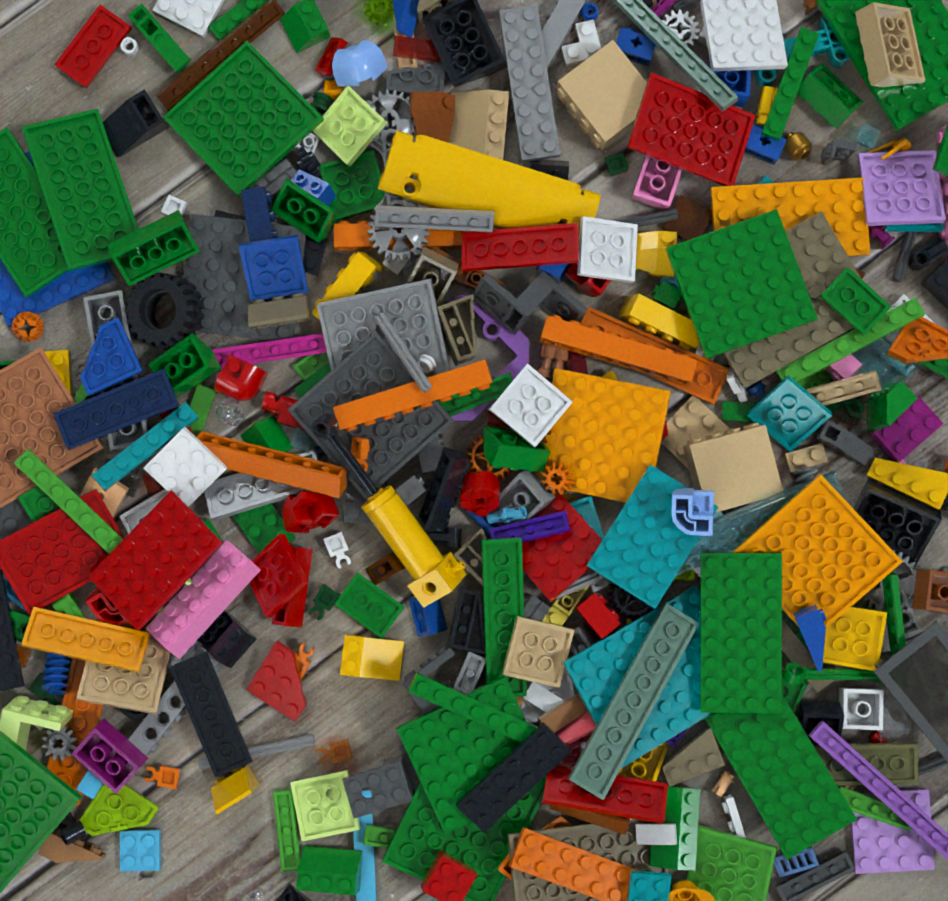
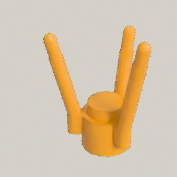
[865,137,912,160]

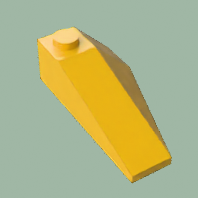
[636,231,677,277]

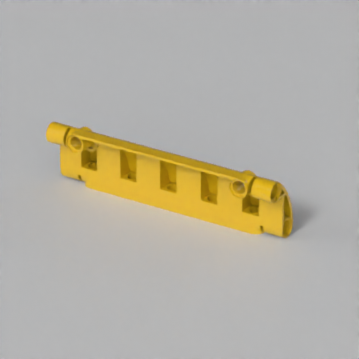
[378,130,601,234]

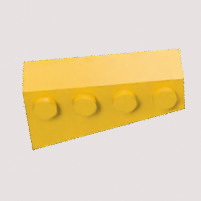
[311,252,384,320]
[617,294,699,351]

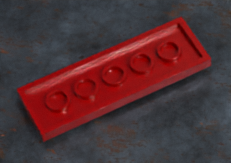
[462,223,579,272]
[542,765,668,824]

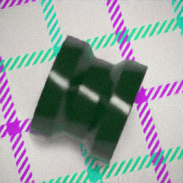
[310,92,332,113]

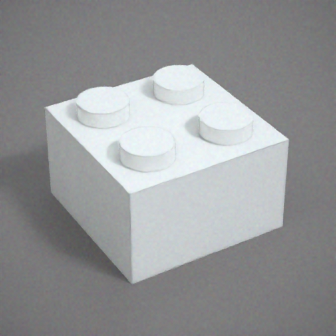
[838,687,884,730]

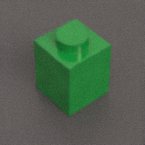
[651,281,682,310]

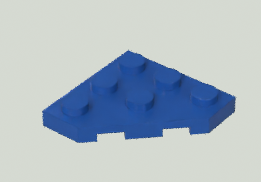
[80,318,144,396]

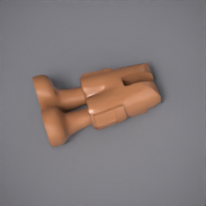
[536,343,569,381]

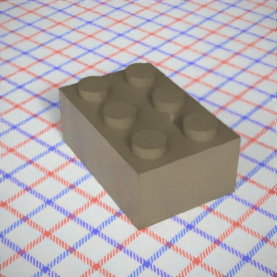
[404,247,459,307]

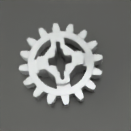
[662,9,700,48]

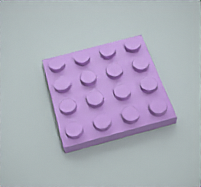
[857,150,946,226]
[851,788,935,874]

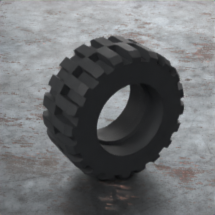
[126,273,204,349]

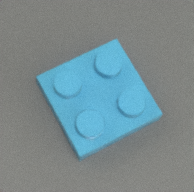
[120,829,161,871]

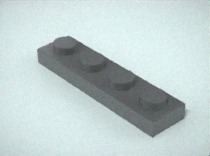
[775,851,856,901]

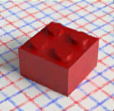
[575,592,620,639]
[421,850,477,901]

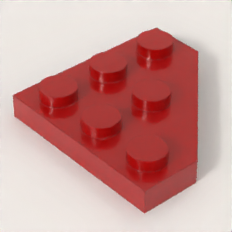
[246,641,307,722]

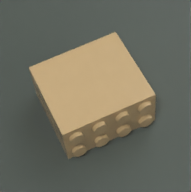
[555,40,647,152]
[683,422,784,513]

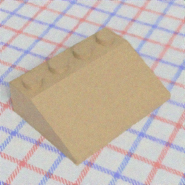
[855,2,925,87]
[448,90,509,160]

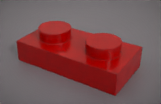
[315,37,348,76]

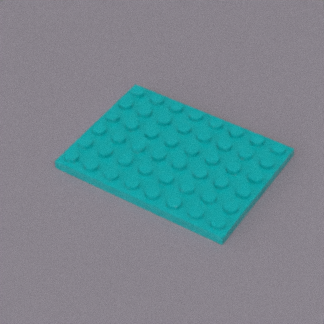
[562,585,711,768]

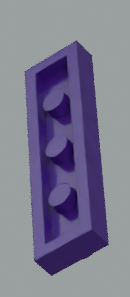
[490,511,571,543]

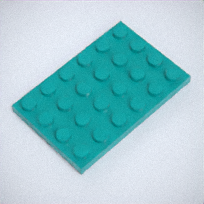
[587,464,718,609]

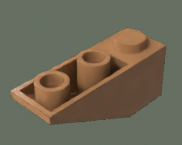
[38,828,107,863]

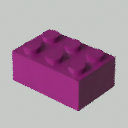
[868,394,943,462]
[71,719,149,794]

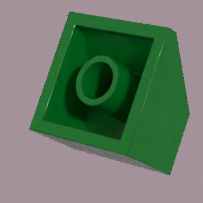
[280,0,331,53]

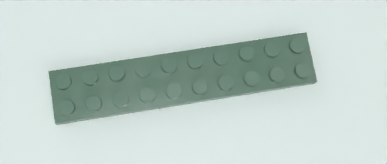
[567,603,699,800]

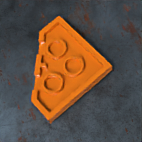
[887,317,948,364]

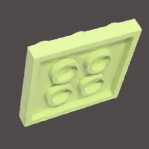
[313,86,388,166]
[290,770,361,841]

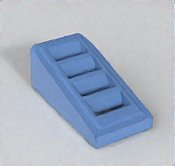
[774,846,819,877]

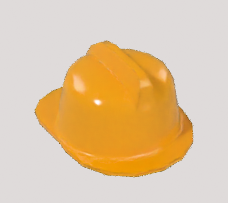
[668,880,715,901]

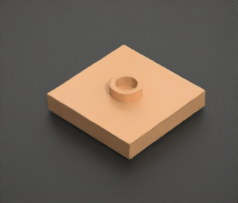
[80,467,129,518]

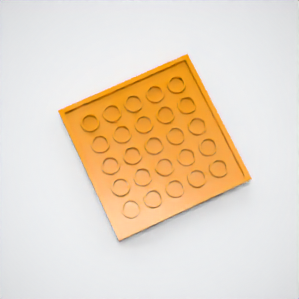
[535,368,671,503]
[731,474,903,628]

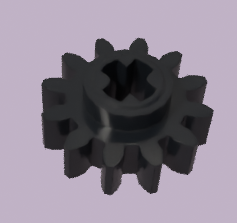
[295,146,321,177]

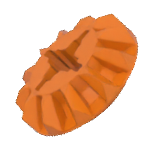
[12,311,44,343]

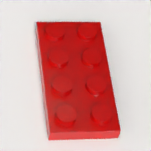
[54,5,132,89]

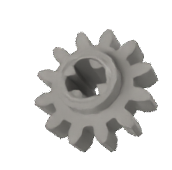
[41,725,79,760]

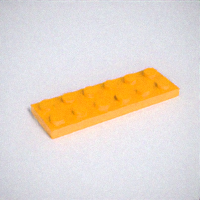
[21,607,151,673]

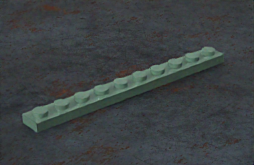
[612,0,738,112]

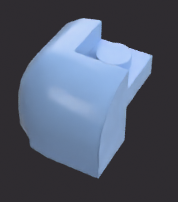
[332,40,388,87]
[672,488,714,536]

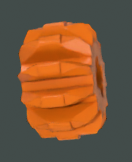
[541,461,575,495]

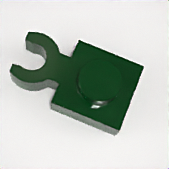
[309,584,341,621]
[28,673,64,706]

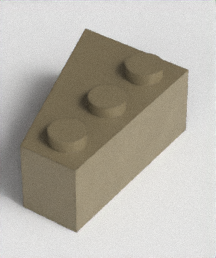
[437,294,477,366]
[453,528,487,586]
[661,726,725,787]

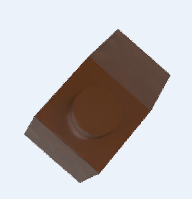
[366,552,405,585]

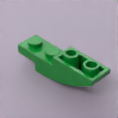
[128,3,191,73]

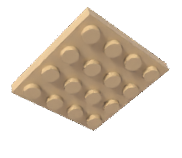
[76,629,171,715]

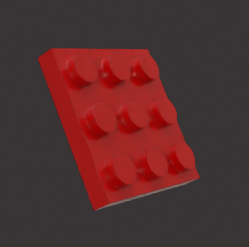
[249,534,308,617]

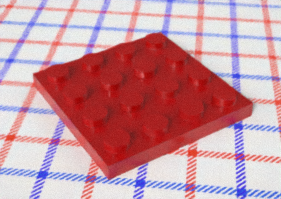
[522,494,602,602]

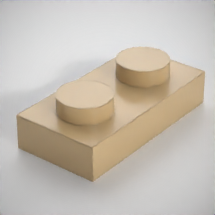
[784,443,828,473]

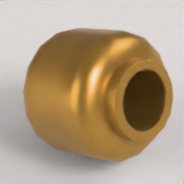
[783,132,812,161]

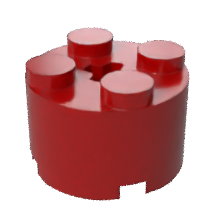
[460,471,500,517]

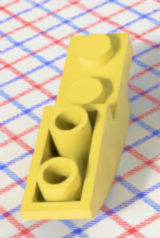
[542,586,589,626]

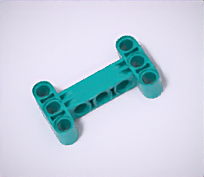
[753,15,849,87]

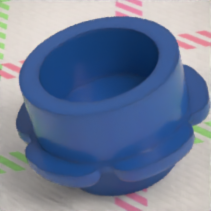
[580,2,599,21]
[747,380,766,397]

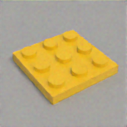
[823,606,887,671]

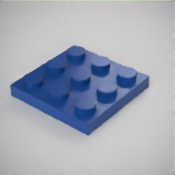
[239,235,309,301]

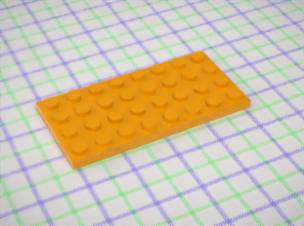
[710,177,870,257]

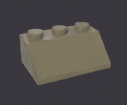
[248,293,312,329]

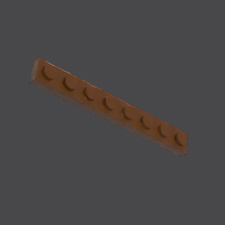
[155,0,285,111]

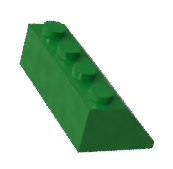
[107,210,200,286]
[866,381,918,433]
[649,786,701,871]

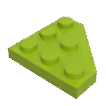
[79,784,160,836]

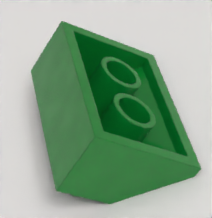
[798,63,864,129]
[271,179,336,243]
[149,333,221,398]
[483,426,551,472]
[296,845,362,896]

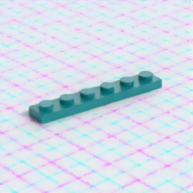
[92,402,198,492]

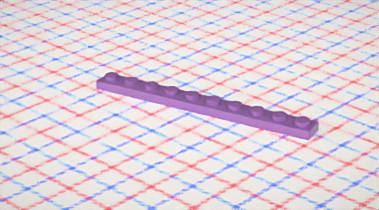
[808,720,948,860]

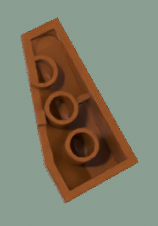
[410,91,456,143]

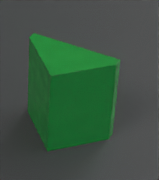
[241,415,294,453]

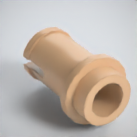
[712,771,735,797]

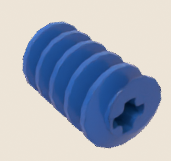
[41,653,70,695]

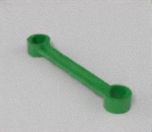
[783,663,896,685]

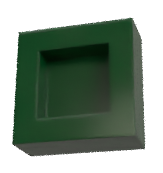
[604,152,629,177]

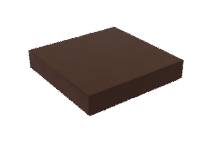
[663,195,712,241]

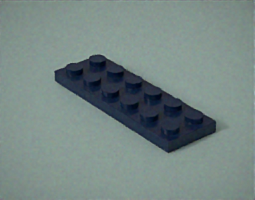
[53,369,180,451]

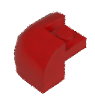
[564,263,611,297]
[214,355,268,402]
[282,491,339,533]
[85,588,128,626]

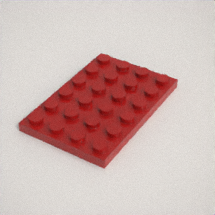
[627,73,756,186]
[0,488,125,615]
[88,490,223,631]

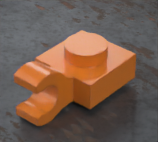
[351,436,370,472]

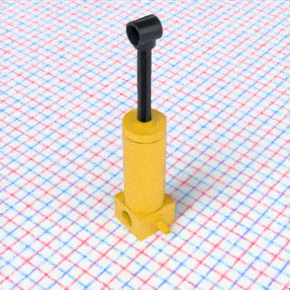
[311,413,467,608]

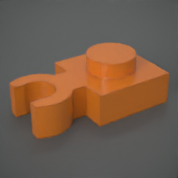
[294,642,315,680]
[144,765,181,789]

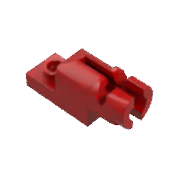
[262,391,306,431]

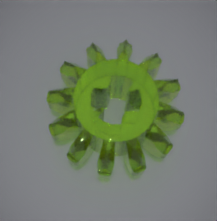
[364,0,394,26]

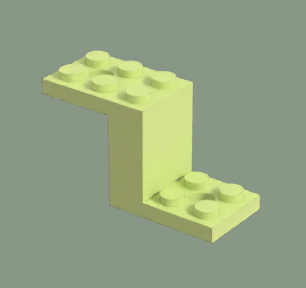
[0,696,74,751]

